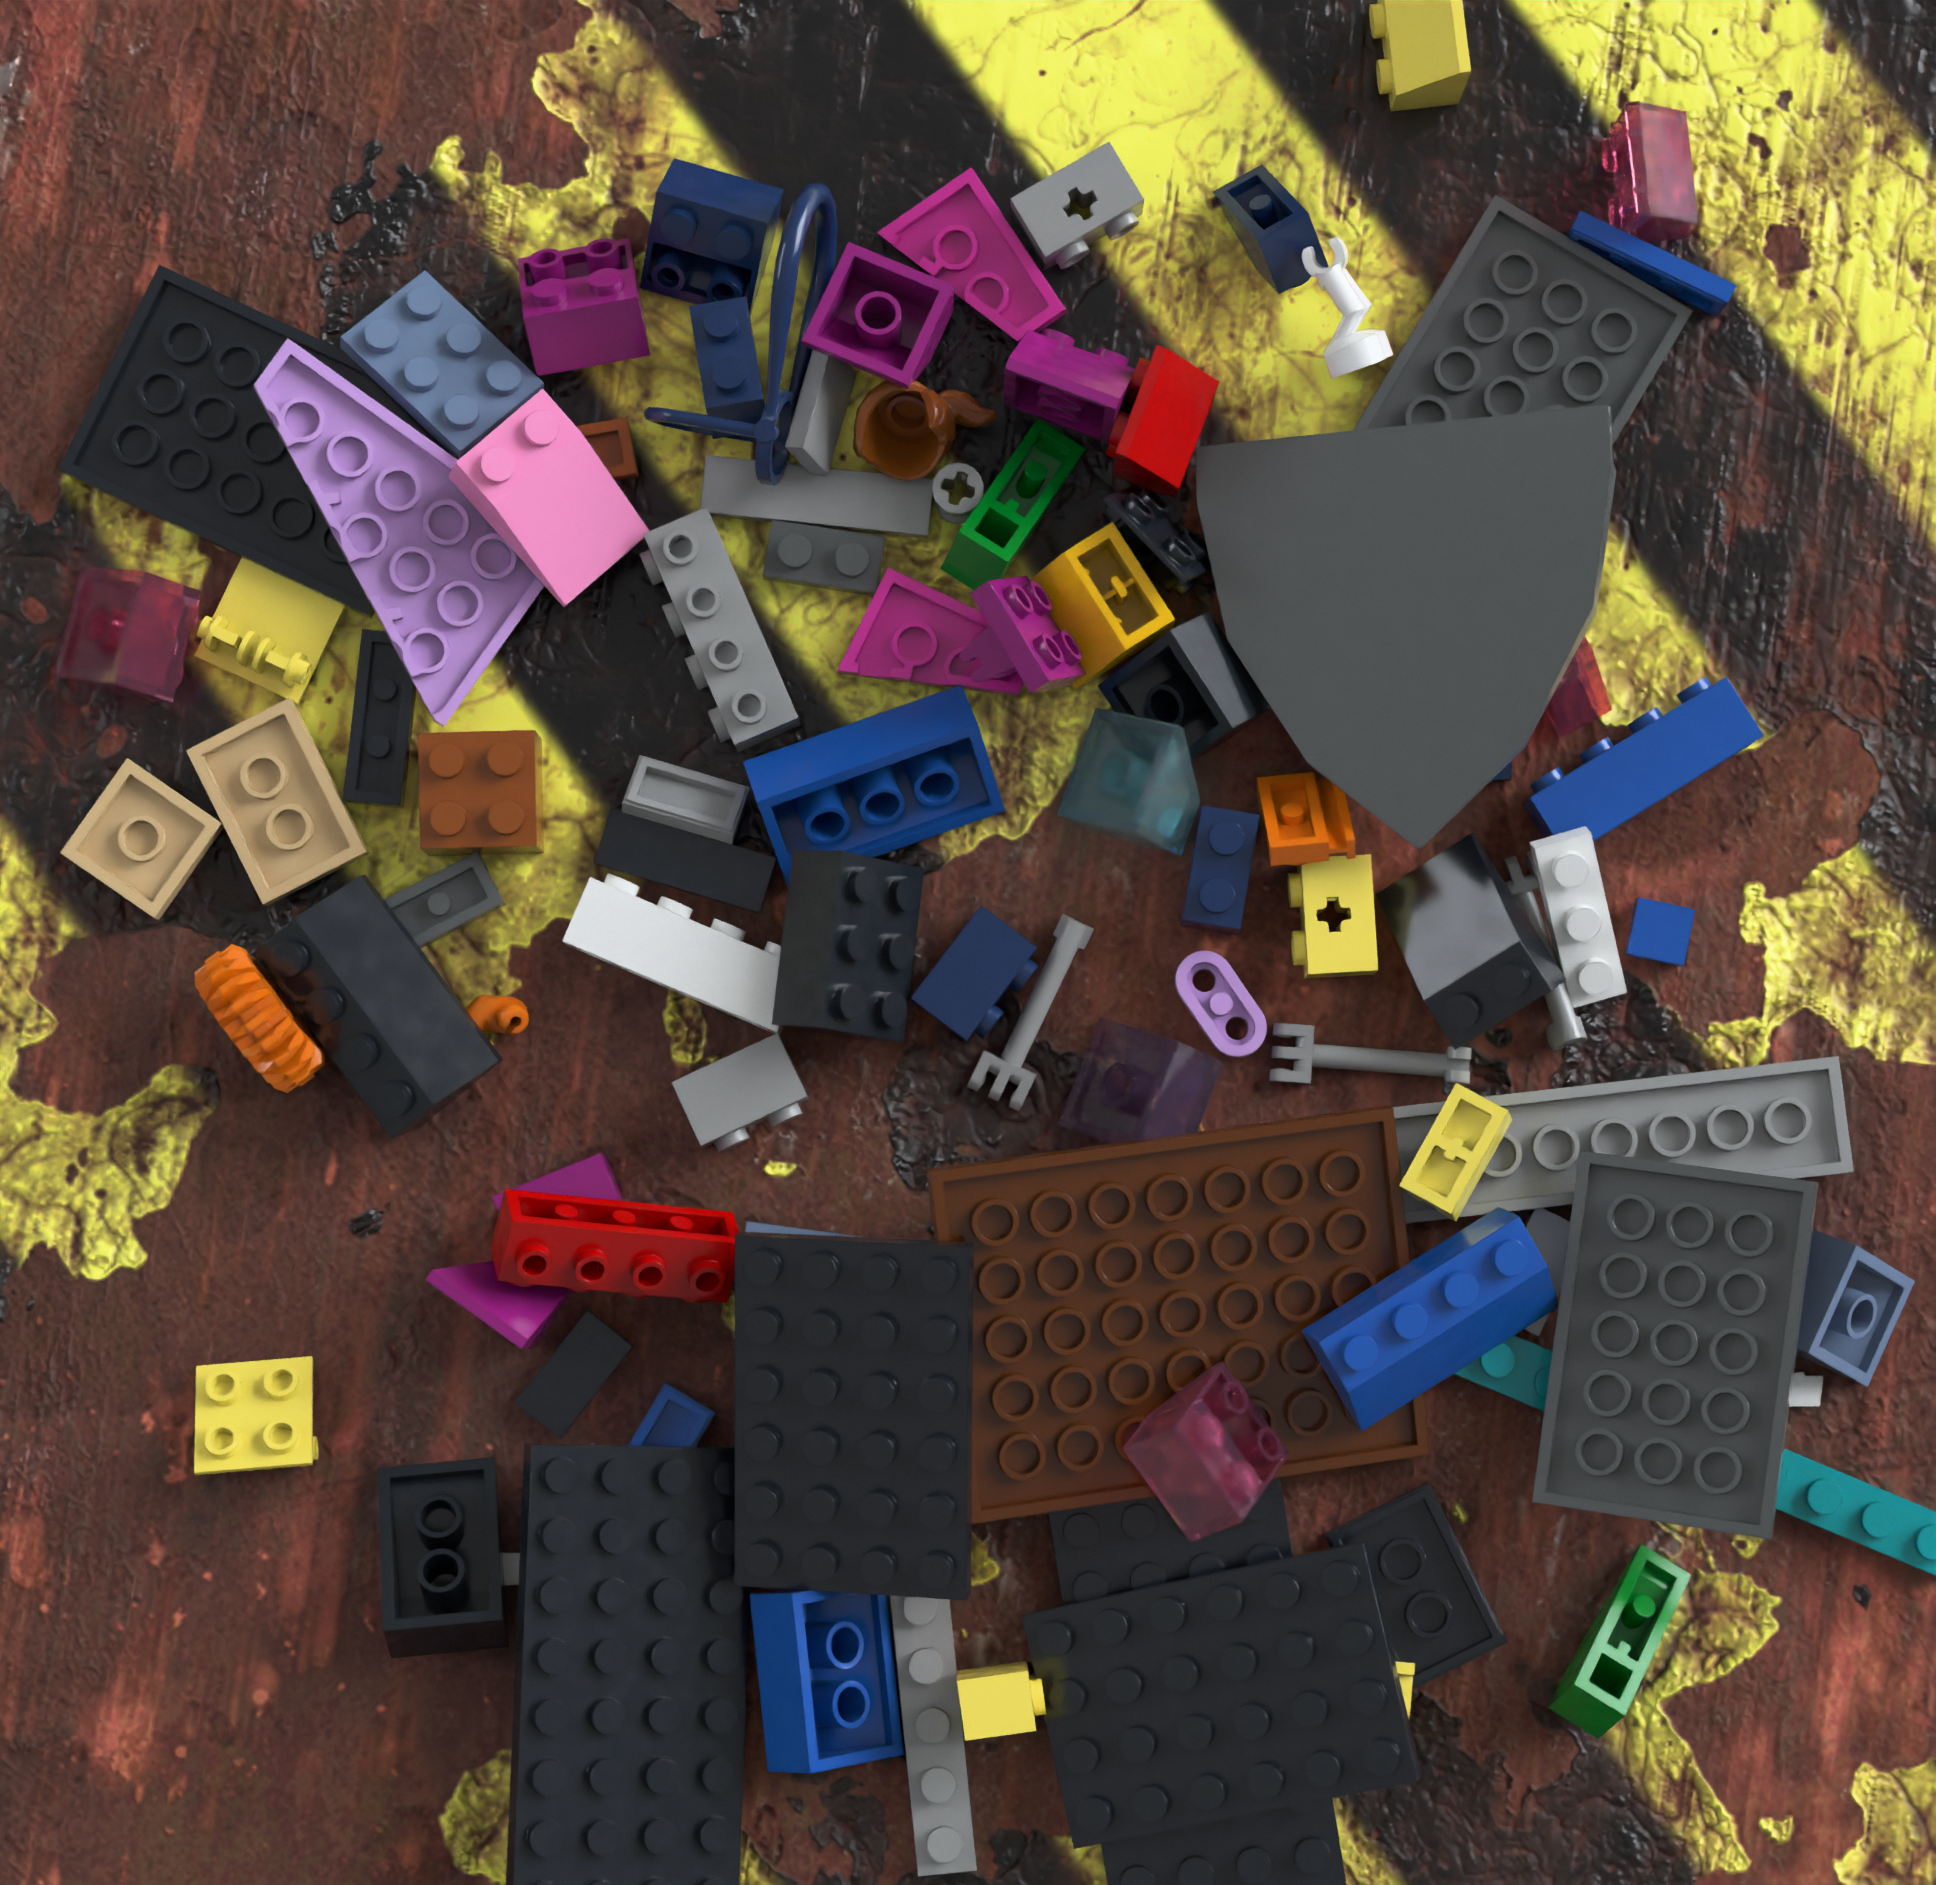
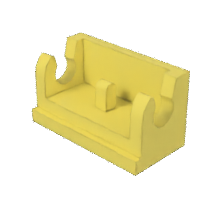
[1399,1083,1512,1222]

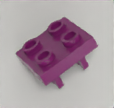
[959,576,1086,693]

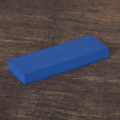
[1567,211,1736,317]

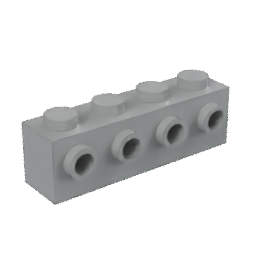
[639,507,801,752]

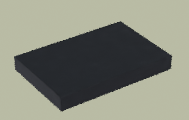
[1323,1482,1508,1690]

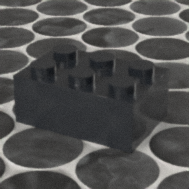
[772,850,925,1042]

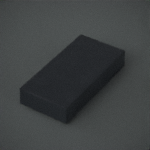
[515,1310,634,1439]

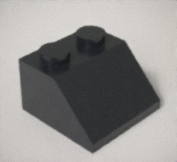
[1098,612,1271,782]

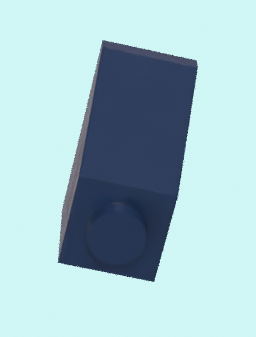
[1213,165,1329,294]

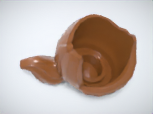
[853,380,996,481]

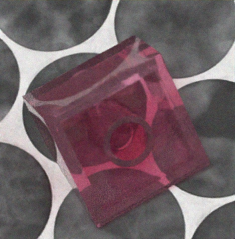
[53,566,202,702]

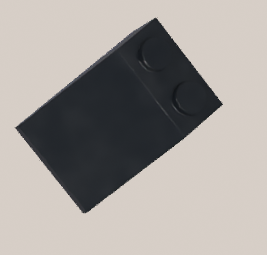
[1376,833,1566,1050]
[378,1457,509,1658]

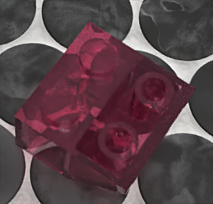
[1602,101,1699,242]
[1123,1361,1289,1542]

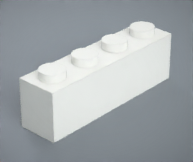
[562,873,783,1035]

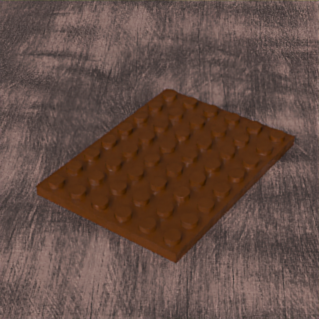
[926,1105,1430,1524]

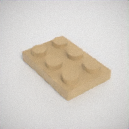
[186,698,370,906]

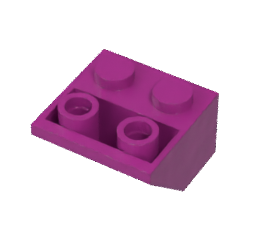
[518,238,650,376]

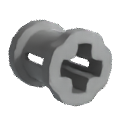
[932,463,984,524]

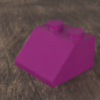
[801,242,955,389]

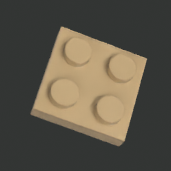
[60,758,224,920]

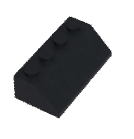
[254,874,503,1139]

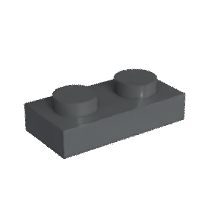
[763,520,886,596]
[384,852,506,949]

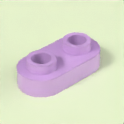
[1175,951,1267,1058]

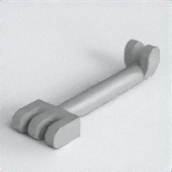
[1492,851,1588,1051]
[967,914,1094,1112]
[1269,1023,1472,1085]

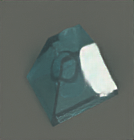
[1057,708,1201,856]

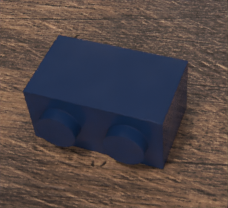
[689,296,765,439]
[1180,805,1260,935]
[911,906,1039,1044]

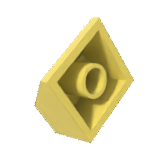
[1369,0,1471,111]

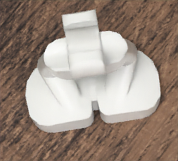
[1302,237,1393,378]

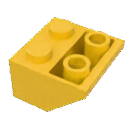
[1030,522,1175,691]

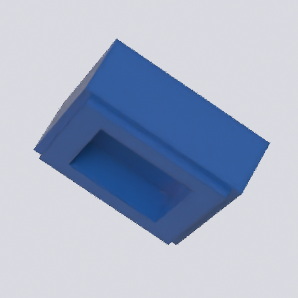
[1624,897,1695,967]

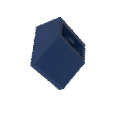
[639,158,784,316]

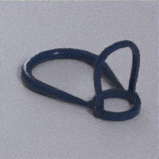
[644,183,838,486]

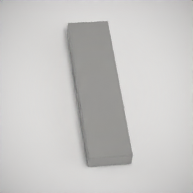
[700,455,934,539]

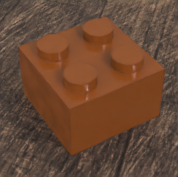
[418,730,544,856]

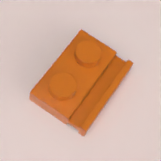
[1257,772,1356,866]

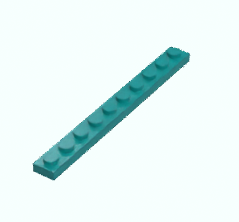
[1454,1336,1936,1576]

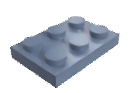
[340,271,544,460]

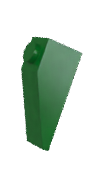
[940,419,1086,590]
[1548,1544,1691,1739]

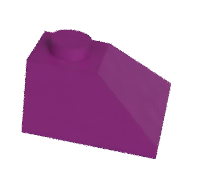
[425,1261,574,1349]

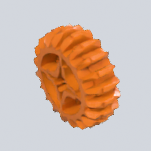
[194,944,325,1093]

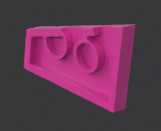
[877,168,1068,343]
[838,568,1025,696]

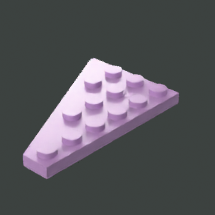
[254,338,544,727]

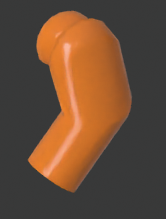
[465,995,529,1035]

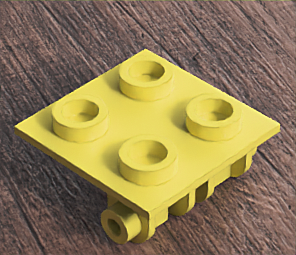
[194,558,346,704]
[194,1356,319,1475]

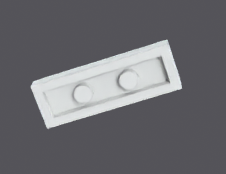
[1529,826,1627,1008]

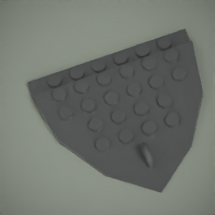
[1195,404,1617,851]

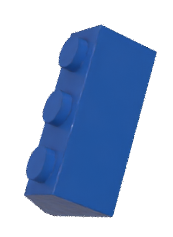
[750,1589,904,1774]

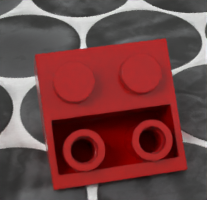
[1106,345,1219,499]

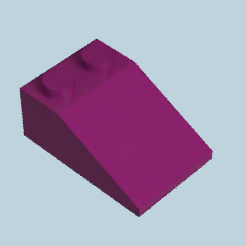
[1004,328,1135,444]

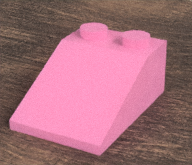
[448,389,650,607]

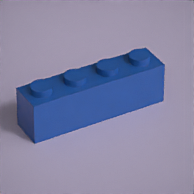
[1523,677,1764,842]

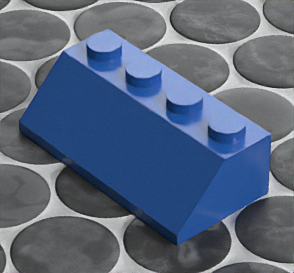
[743,685,1005,887]
[1302,1207,1559,1431]

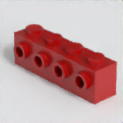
[490,1189,740,1303]

